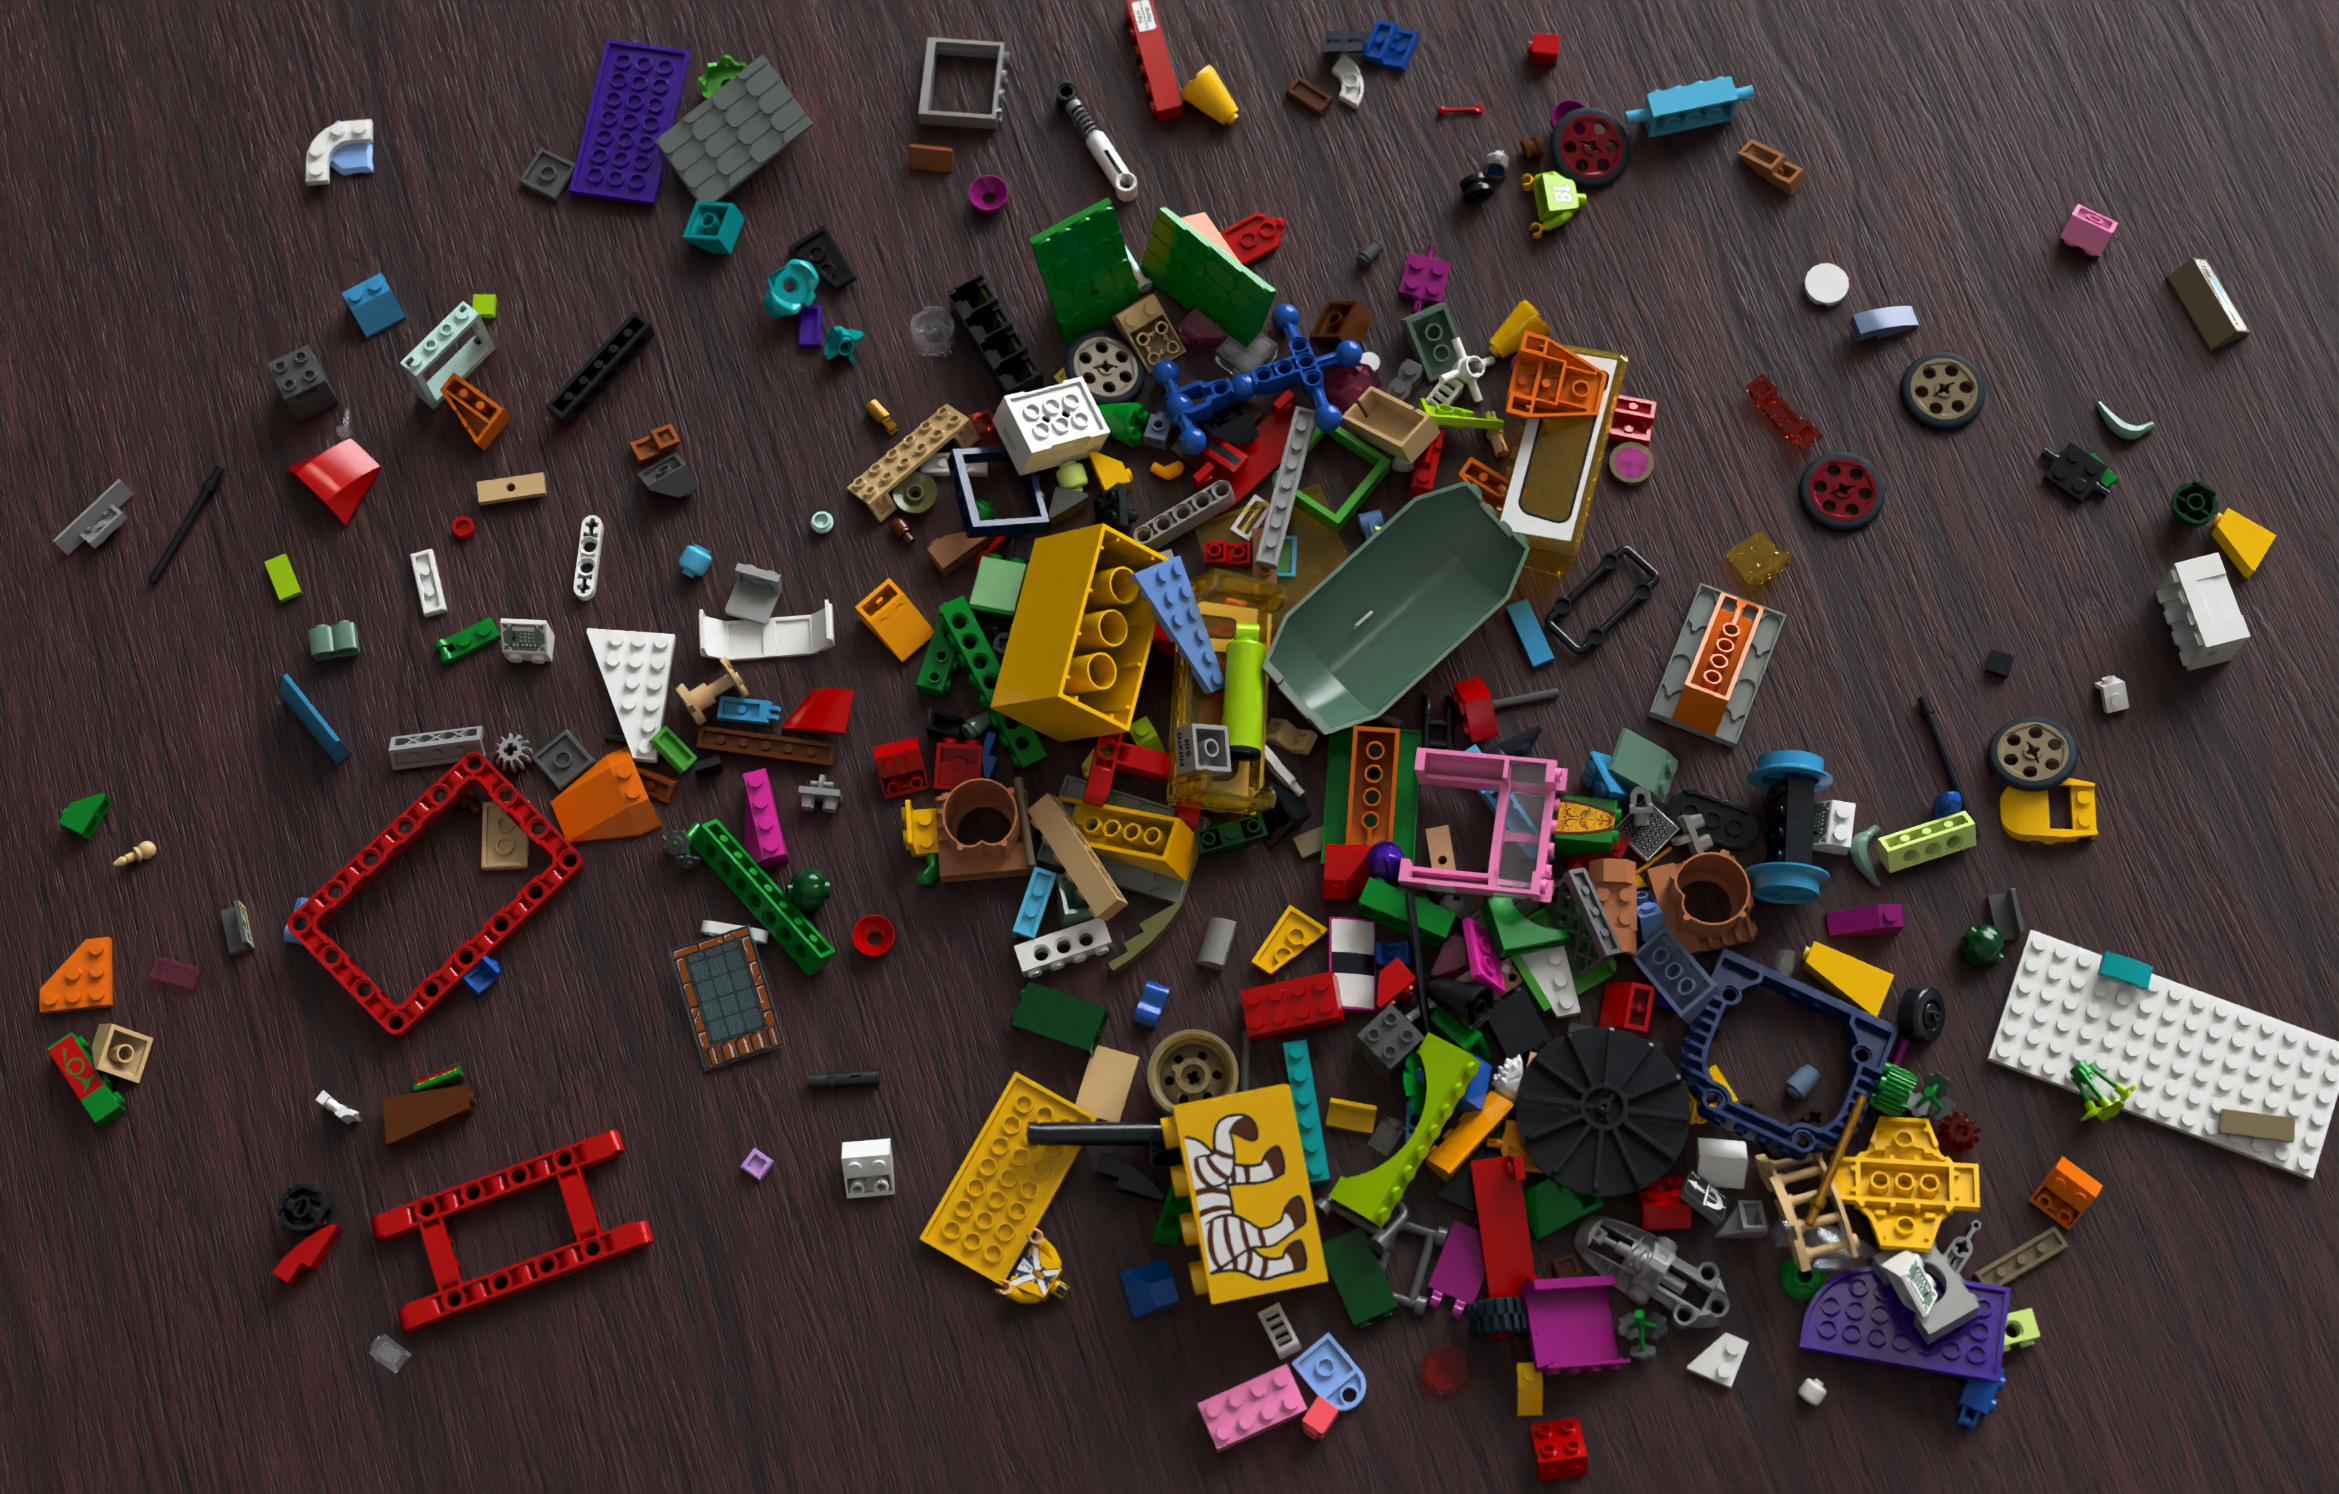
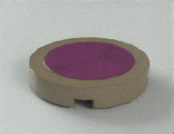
[1609,442,1654,486]

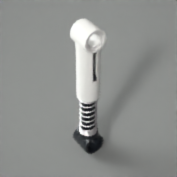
[1056,81,1137,201]

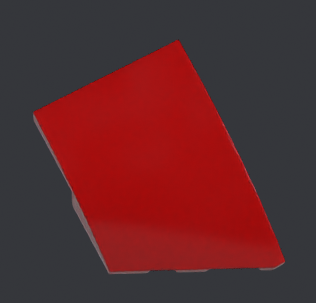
[781,688,855,736]

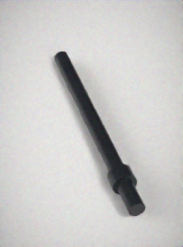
[148,466,225,583]

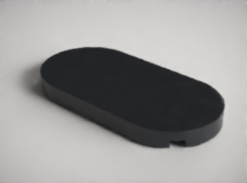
[1666,790,1758,851]

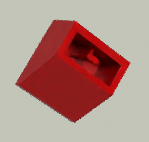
[873,737,930,799]
[1375,957,1416,1016]
[1598,982,1656,1038]
[1637,1176,1692,1230]

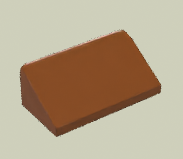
[909,144,954,173]
[635,764,680,804]

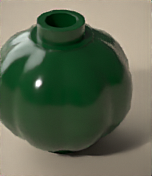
[785,868,830,912]
[1961,924,2004,967]

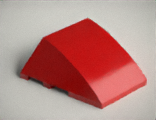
[287,438,381,527]

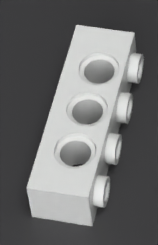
[1014,918,1113,978]

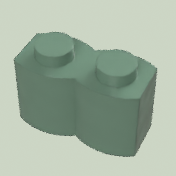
[308,620,360,661]

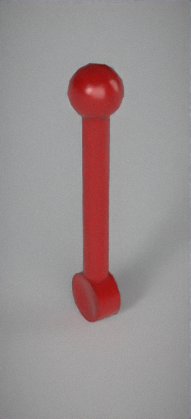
[1438,105,1483,115]

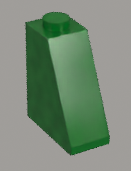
[1430,1007,1493,1063]

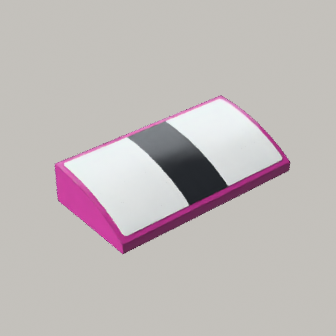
[1329,917,1376,1013]

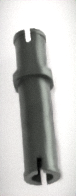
[808,1069,880,1089]

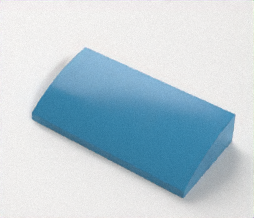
[280,673,351,765]

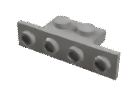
[53,479,133,555]

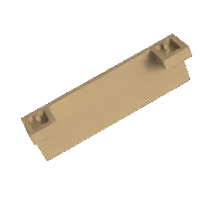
[847,404,981,522]

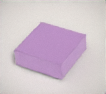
[740,1148,775,1182]

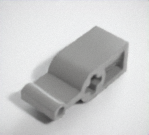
[1942,1220,1981,1274]

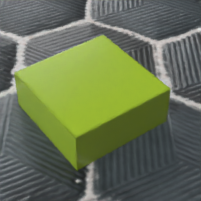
[472,294,497,318]

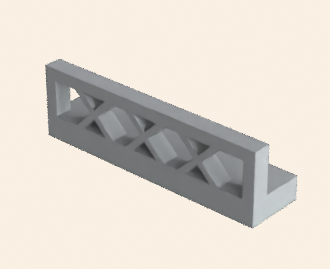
[388,726,485,770]

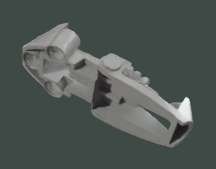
[1574,1215,1730,1329]

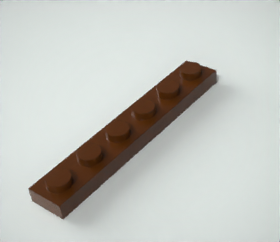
[696,725,837,768]

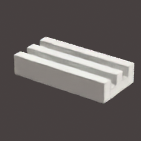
[1230,494,1270,542]

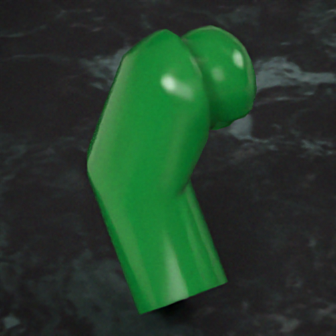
[917,854,940,886]

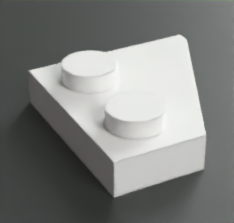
[1686,1333,1749,1388]

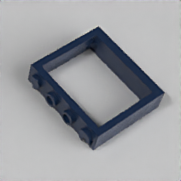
[947,446,1050,539]

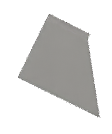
[1714,1200,1768,1238]

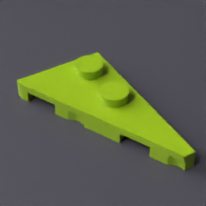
[1419,398,1504,430]

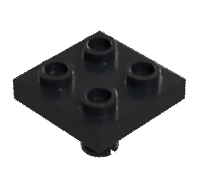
[1093,482,1138,532]

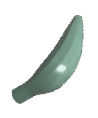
[2097,401,2155,440]
[1850,825,1881,887]

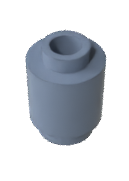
[1785,1064,1821,1100]

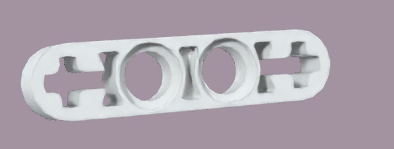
[573,515,604,601]

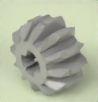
[492,733,533,773]

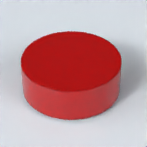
[451,516,475,540]

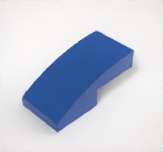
[982,731,999,780]

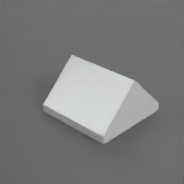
[1696,1137,1748,1190]

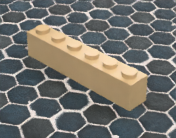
[1027,793,1128,921]

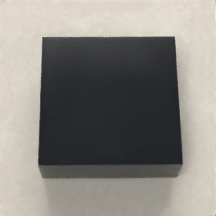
[1984,649,2014,679]

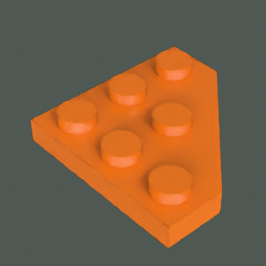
[40,937,113,1014]

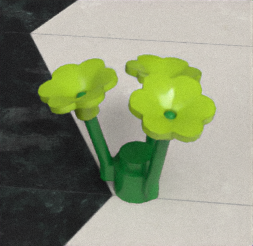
[2069,1060,2138,1121]

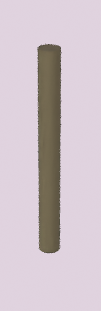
[1013,777,1036,868]

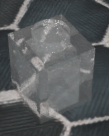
[369,1333,412,1373]

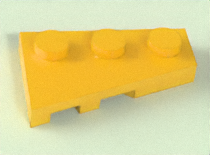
[1251,905,1329,976]

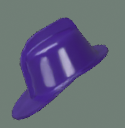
[1367,841,1404,886]

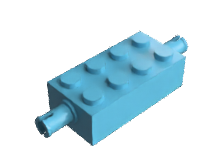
[1624,76,1754,138]

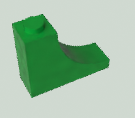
[1480,893,1569,959]

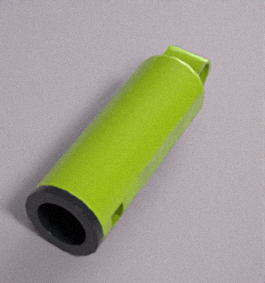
[1221,622,1266,762]

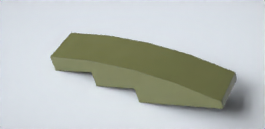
[1108,901,1182,977]

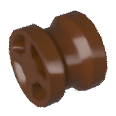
[1520,135,1544,161]

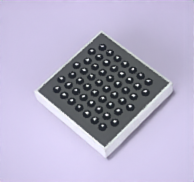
[1616,798,1679,862]

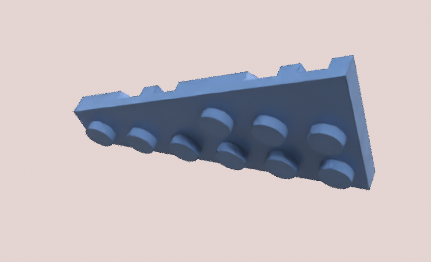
[1128,555,1224,694]

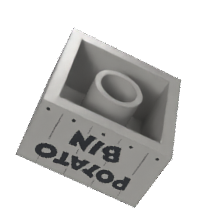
[1174,723,1231,777]

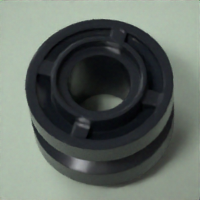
[1459,173,1494,204]

